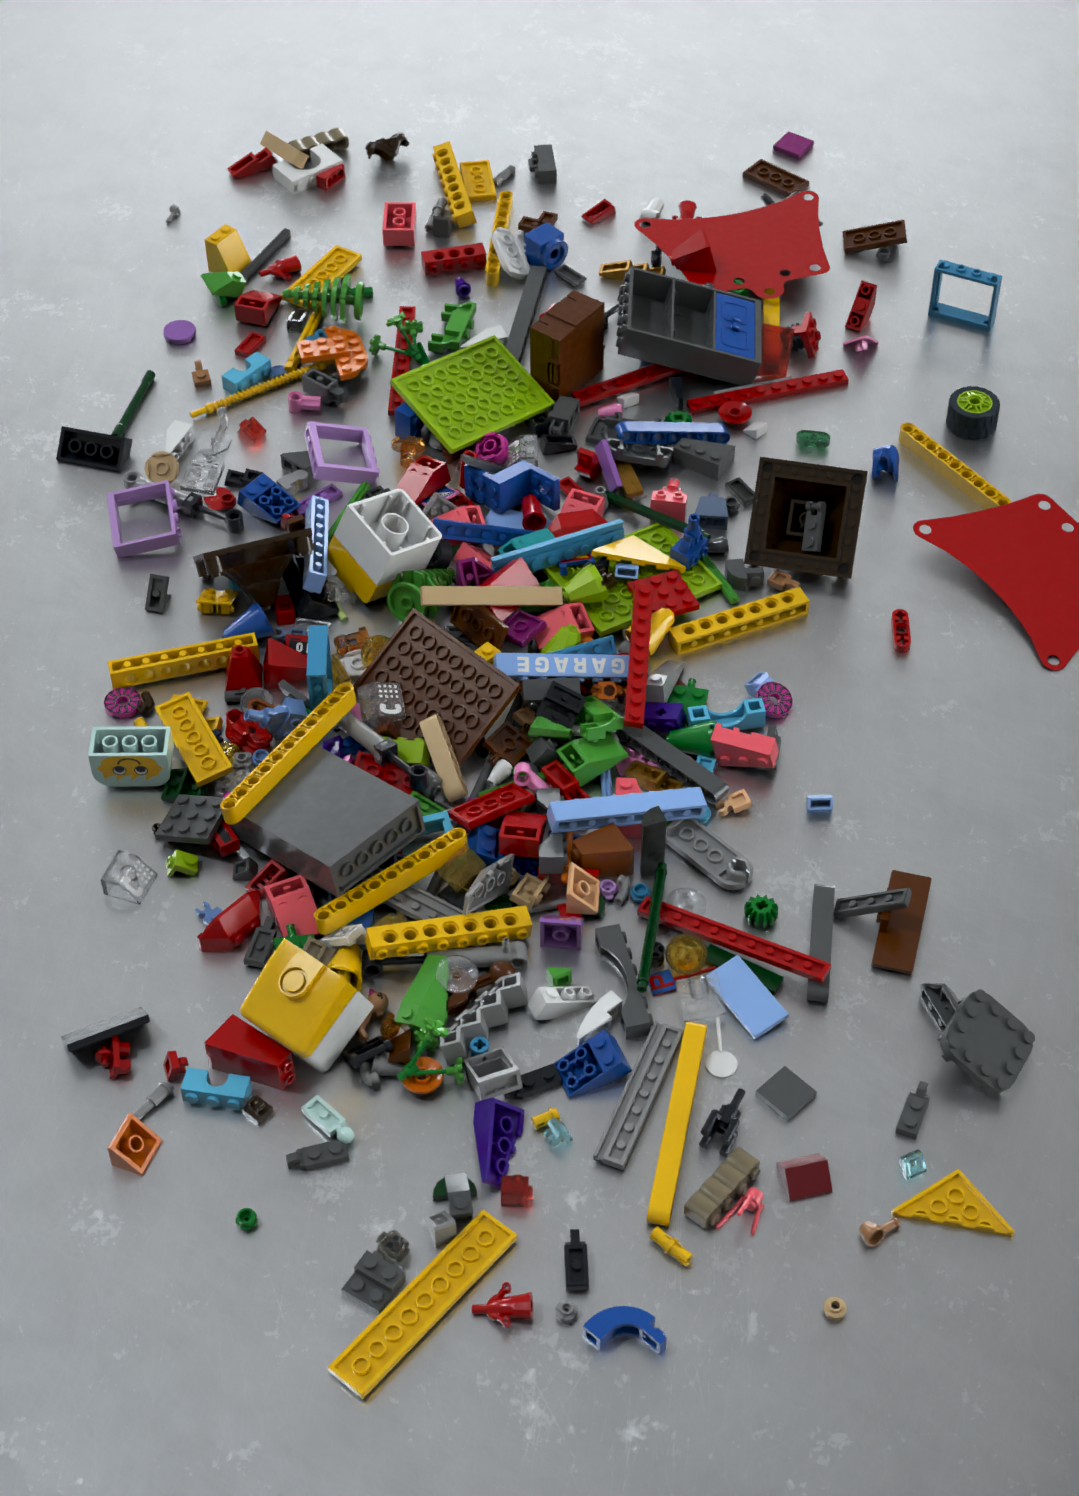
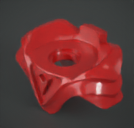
[225,708,273,755]

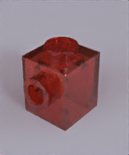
[501,1174,533,1208]

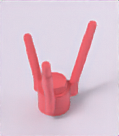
[715,1187,764,1235]

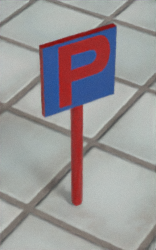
[649,966,717,996]

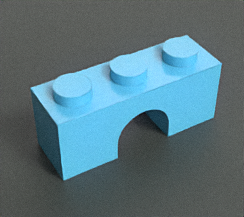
[221,351,271,394]
[181,1067,252,1110]

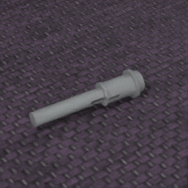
[118,1080,174,1130]

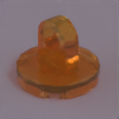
[391,436,425,468]

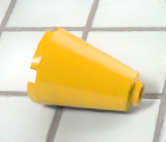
[624,608,675,657]
[326,944,362,991]

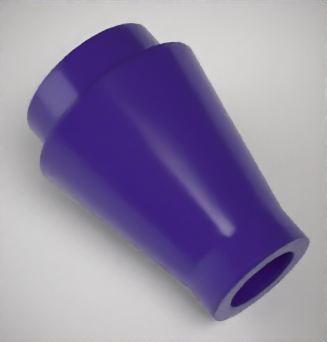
[455,277,471,297]

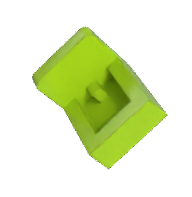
[166,849,198,876]

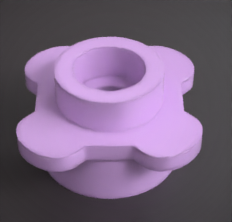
[599,879,620,900]

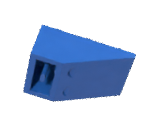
[237,473,301,524]
[467,824,531,873]
[554,1029,632,1098]

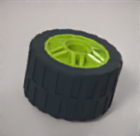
[946,386,1000,440]

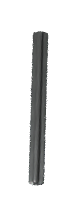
[240,228,291,280]

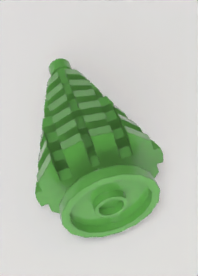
[283,274,365,326]
[387,568,455,622]

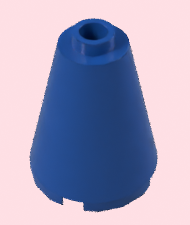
[221,602,274,640]

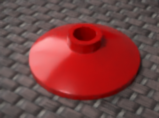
[718,401,752,424]

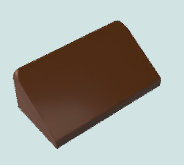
[388,1029,412,1063]

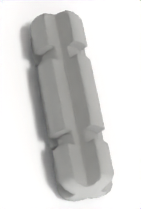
[493,165,516,186]

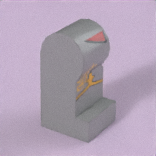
[276,470,309,497]

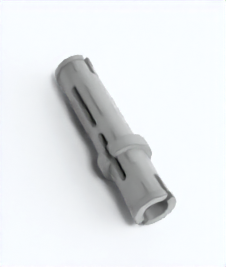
[424,197,447,233]

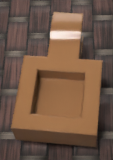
[192,360,211,388]
[767,570,800,591]

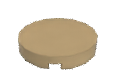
[145,451,180,484]

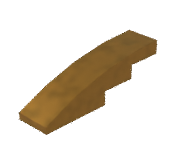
[599,260,666,281]
[614,460,644,498]
[624,760,685,791]

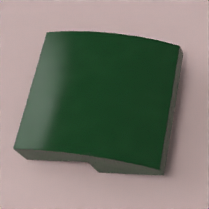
[161,768,209,803]

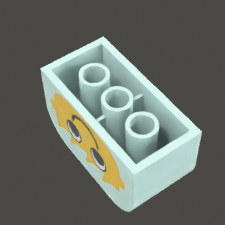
[88,726,174,787]

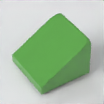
[546,967,572,987]

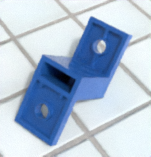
[464,460,560,514]

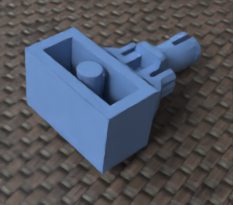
[244,697,308,741]

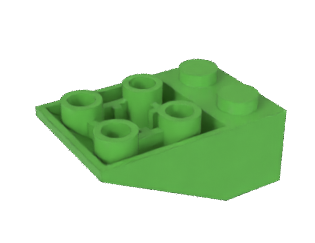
[556,732,629,787]

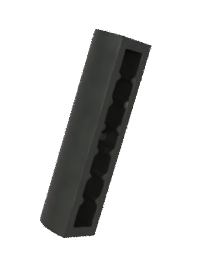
[640,806,666,878]

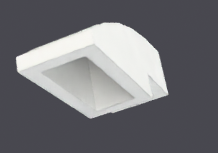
[576,990,622,1048]

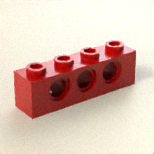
[421,243,487,276]

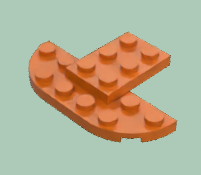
[296,326,368,381]

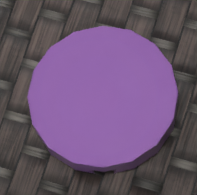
[163,320,196,345]

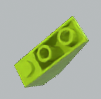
[381,736,430,768]

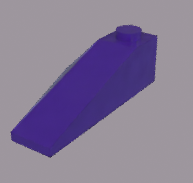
[473,1097,525,1189]

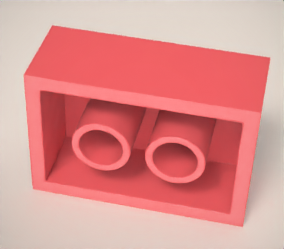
[382,202,417,246]

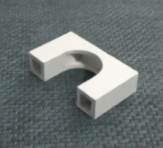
[272,144,343,194]

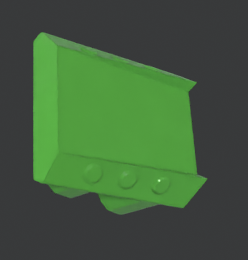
[528,716,575,743]

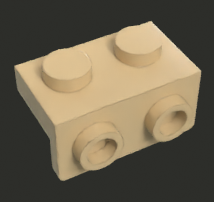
[509,873,551,911]

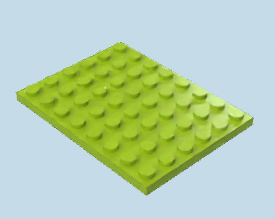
[390,335,554,454]
[543,523,722,637]

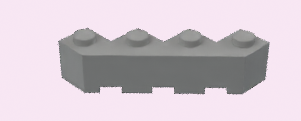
[440,972,528,1065]

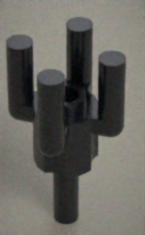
[699,1088,746,1157]

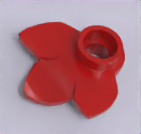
[203,487,237,511]

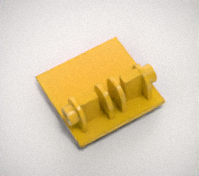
[196,588,239,614]

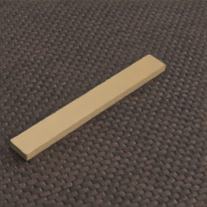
[420,586,563,606]

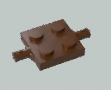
[482,720,533,767]

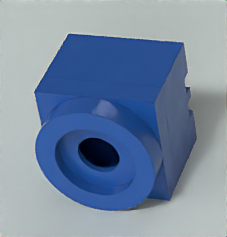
[524,222,568,270]

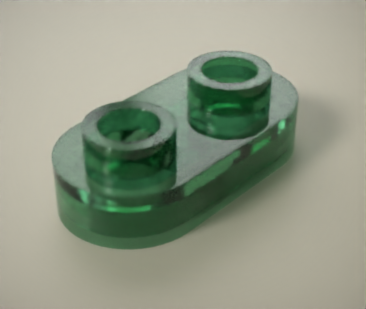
[796,430,830,448]

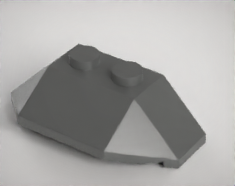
[919,983,960,1032]

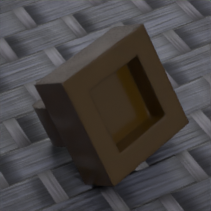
[598,567,618,590]
[242,1095,273,1125]

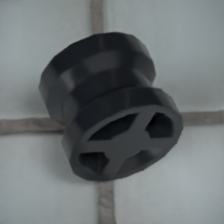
[651,941,665,968]

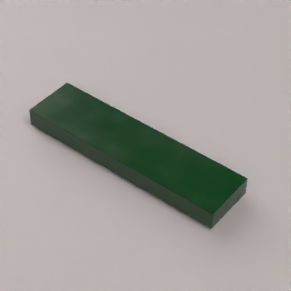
[700,944,784,996]

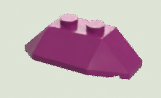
[456,557,494,586]

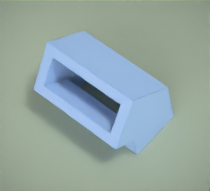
[615,563,639,581]
[744,672,773,698]
[806,795,833,813]

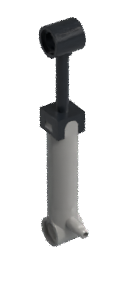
[123,471,244,534]
[330,712,429,792]
[362,938,528,977]

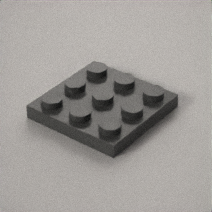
[154,794,225,845]

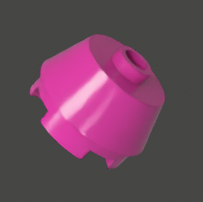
[476,432,509,465]

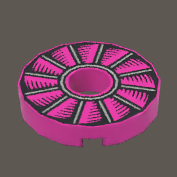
[755,682,793,718]
[104,687,142,719]

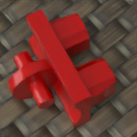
[95,1035,131,1079]

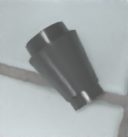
[708,536,729,553]

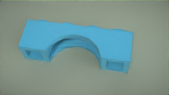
[686,698,766,730]

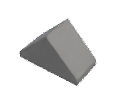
[424,1211,457,1248]

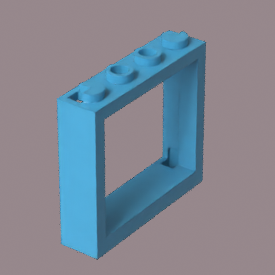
[928,259,1002,332]
[306,625,333,712]

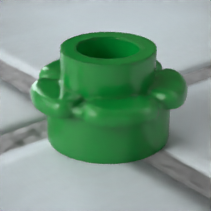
[235,1208,258,1230]

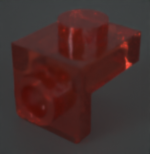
[237,417,267,443]

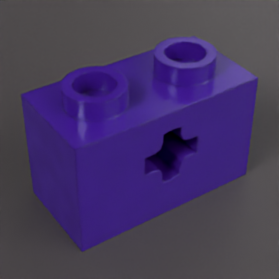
[644,702,686,732]

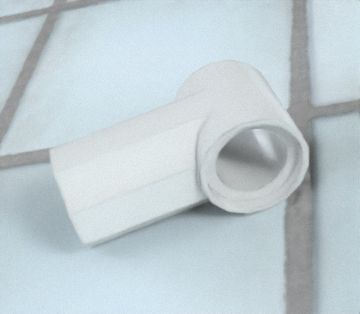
[640,198,664,223]

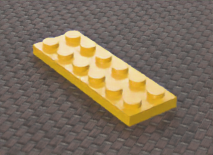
[281,245,362,310]
[154,692,234,787]

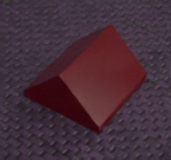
[776,1153,833,1202]

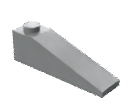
[645,660,685,704]
[462,853,514,915]

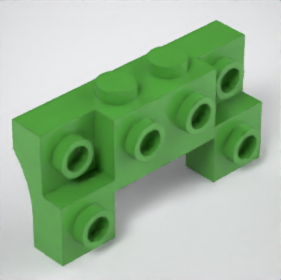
[428,302,476,353]
[574,695,623,742]

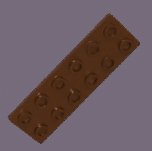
[871,870,932,974]

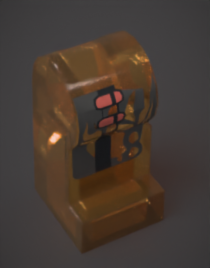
[334,626,371,656]

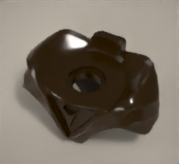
[365,132,410,162]

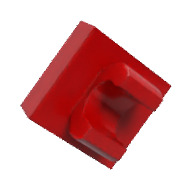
[163,1051,189,1081]

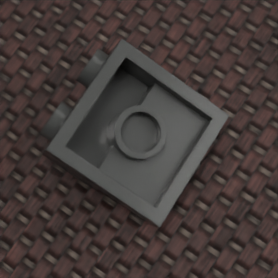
[341,1250,406,1315]

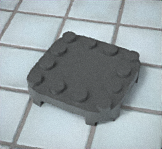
[603,412,673,468]
[937,989,1035,1094]

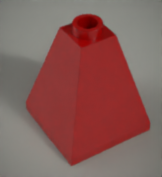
[670,227,717,272]
[263,638,307,691]
[225,645,263,691]

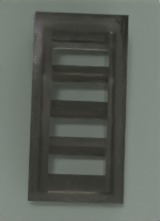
[286,308,310,333]

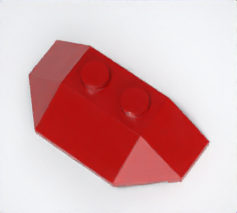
[548,509,607,538]
[197,889,262,952]

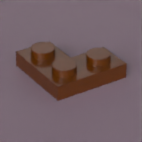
[518,211,558,232]

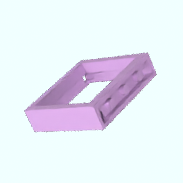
[304,421,379,485]
[107,480,182,558]

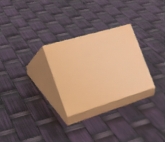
[566,862,600,915]

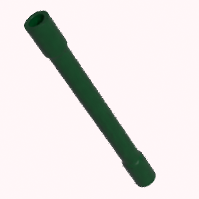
[111,370,156,437]

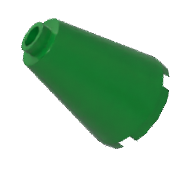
[666,720,717,758]

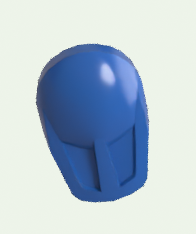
[872,445,900,483]

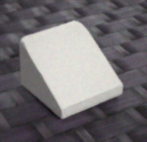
[616,392,639,409]
[743,422,768,440]

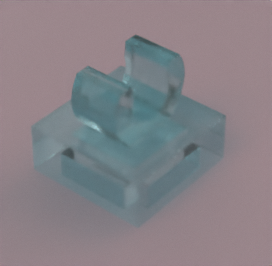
[543,1117,574,1147]
[898,1149,927,1180]

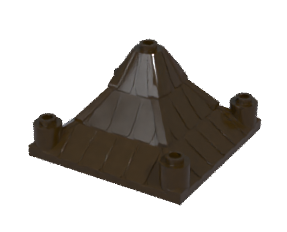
[744,457,868,579]
[193,528,315,611]

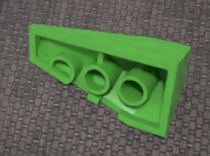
[395,954,448,1037]

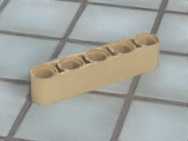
[260,131,309,169]
[419,713,468,803]

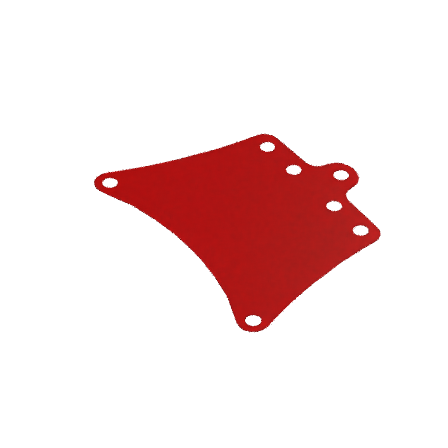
[634,191,830,299]
[913,493,1079,670]

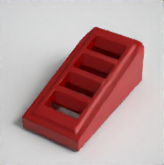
[316,164,345,191]
[581,199,616,225]
[275,595,295,625]
[244,859,289,898]

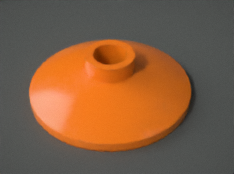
[401,1056,444,1094]

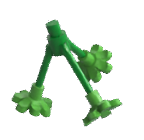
[369,312,423,362]
[396,1017,464,1085]

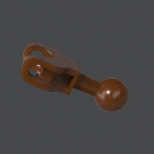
[446,960,515,1018]

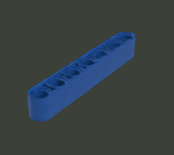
[615,421,730,444]

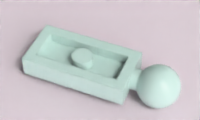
[301,1095,354,1144]

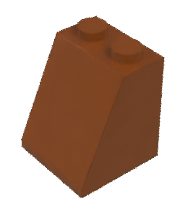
[571,822,634,878]

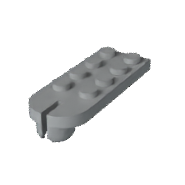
[665,818,753,890]

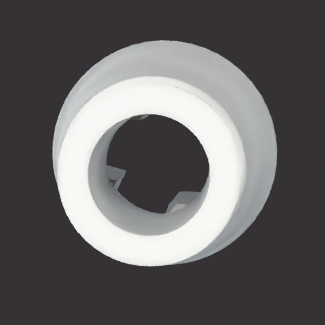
[486,759,513,788]

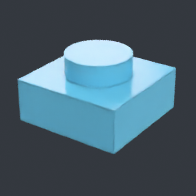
[696,755,717,773]

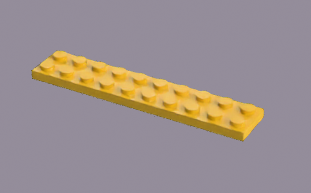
[328,1209,517,1399]

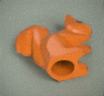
[589,682,626,700]

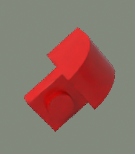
[574,447,602,479]

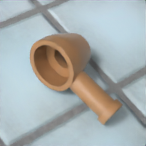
[859,1217,901,1247]

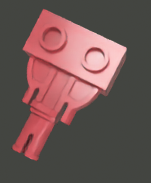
[650,478,688,521]

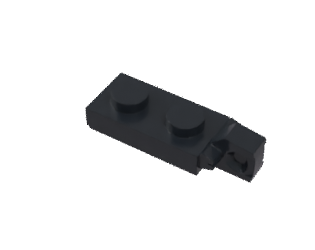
[503,1063,562,1099]
[564,1229,589,1291]

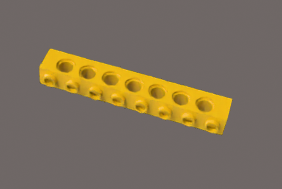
[432,141,477,229]
[668,587,810,656]
[107,632,260,690]
[365,905,533,960]

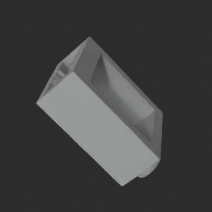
[463,1047,523,1100]

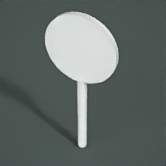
[705,1017,737,1078]

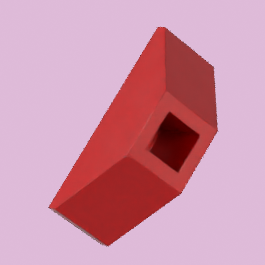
[845,281,877,332]

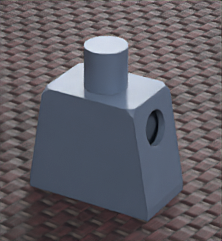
[695,492,728,530]

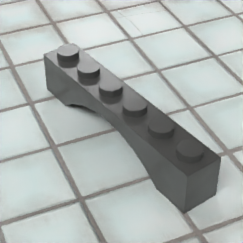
[536,788,568,874]
[595,924,653,1039]

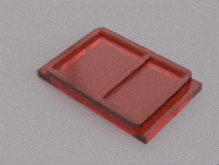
[757,324,795,379]

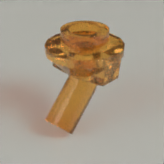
[380,1012,400,1039]

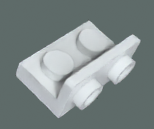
[320,924,366,948]

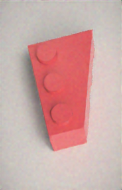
[710,723,779,768]

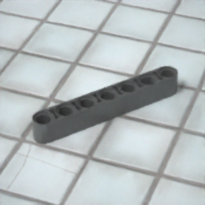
[616,722,730,804]
[807,884,835,1002]

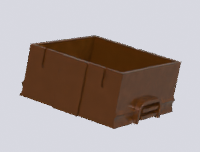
[530,290,606,402]

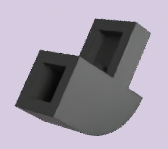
[724,559,764,591]

